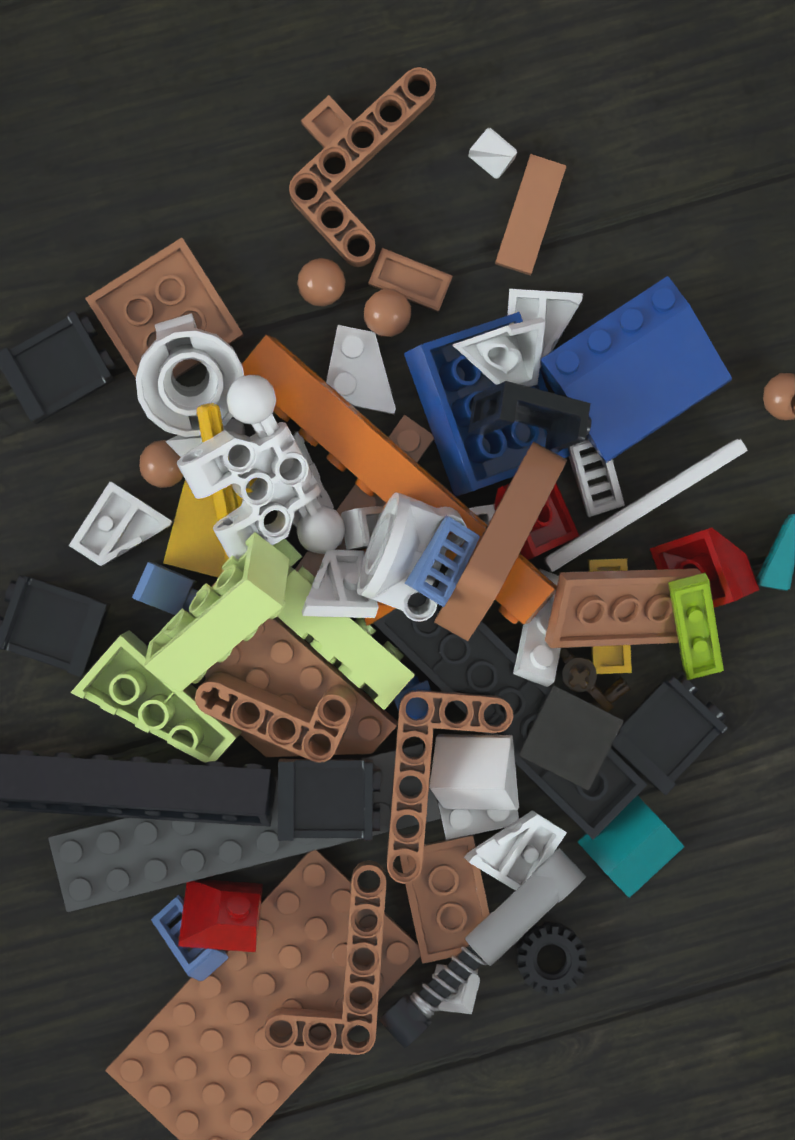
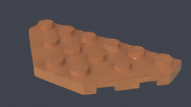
[205,582,398,757]

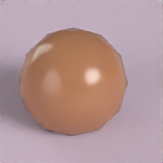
[297,258,346,307]
[364,289,411,337]
[763,373,795,420]
[139,440,184,488]

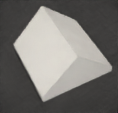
[429,734,519,810]

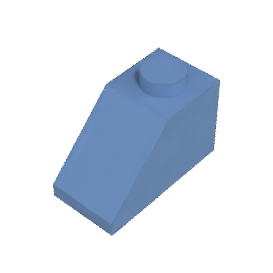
[132,562,198,615]

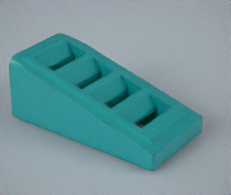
[756,514,795,591]

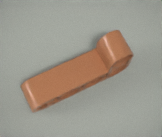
[195,672,357,763]

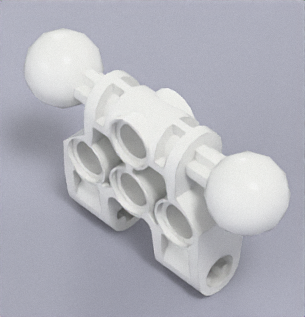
[177,375,345,559]

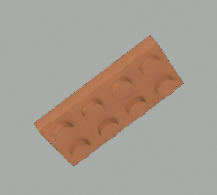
[545,569,702,648]

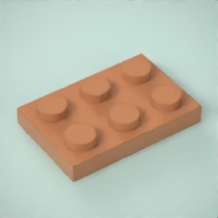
[399,835,490,964]

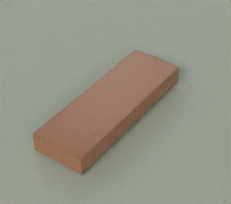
[495,154,566,276]

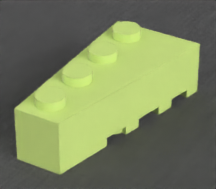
[144,532,290,693]
[277,565,415,710]
[71,630,242,763]

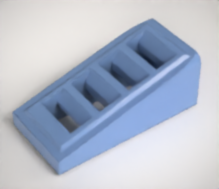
[405,515,480,607]
[151,895,228,981]

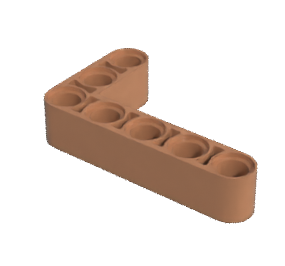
[289,67,436,267]
[434,441,567,641]
[387,690,513,884]
[263,860,386,1055]

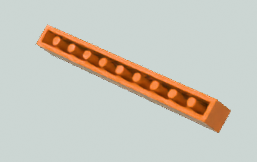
[242,335,557,625]

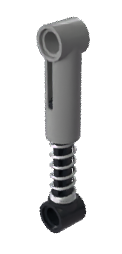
[378,848,586,1048]

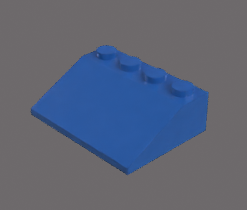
[541,276,732,463]
[404,312,571,496]

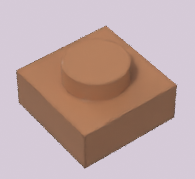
[301,95,353,148]

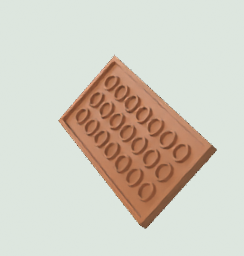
[105,850,421,1140]

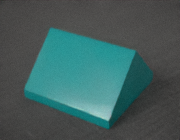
[577,795,685,898]

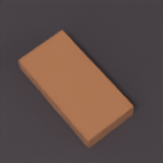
[368,248,453,313]

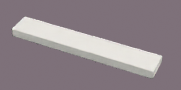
[543,439,748,572]

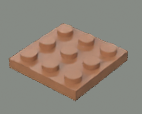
[85,238,244,379]

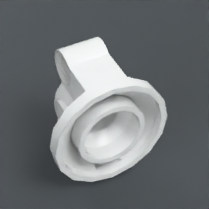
[136,313,244,437]
[357,492,466,622]

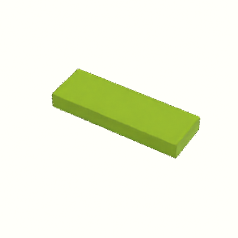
[668,573,724,680]

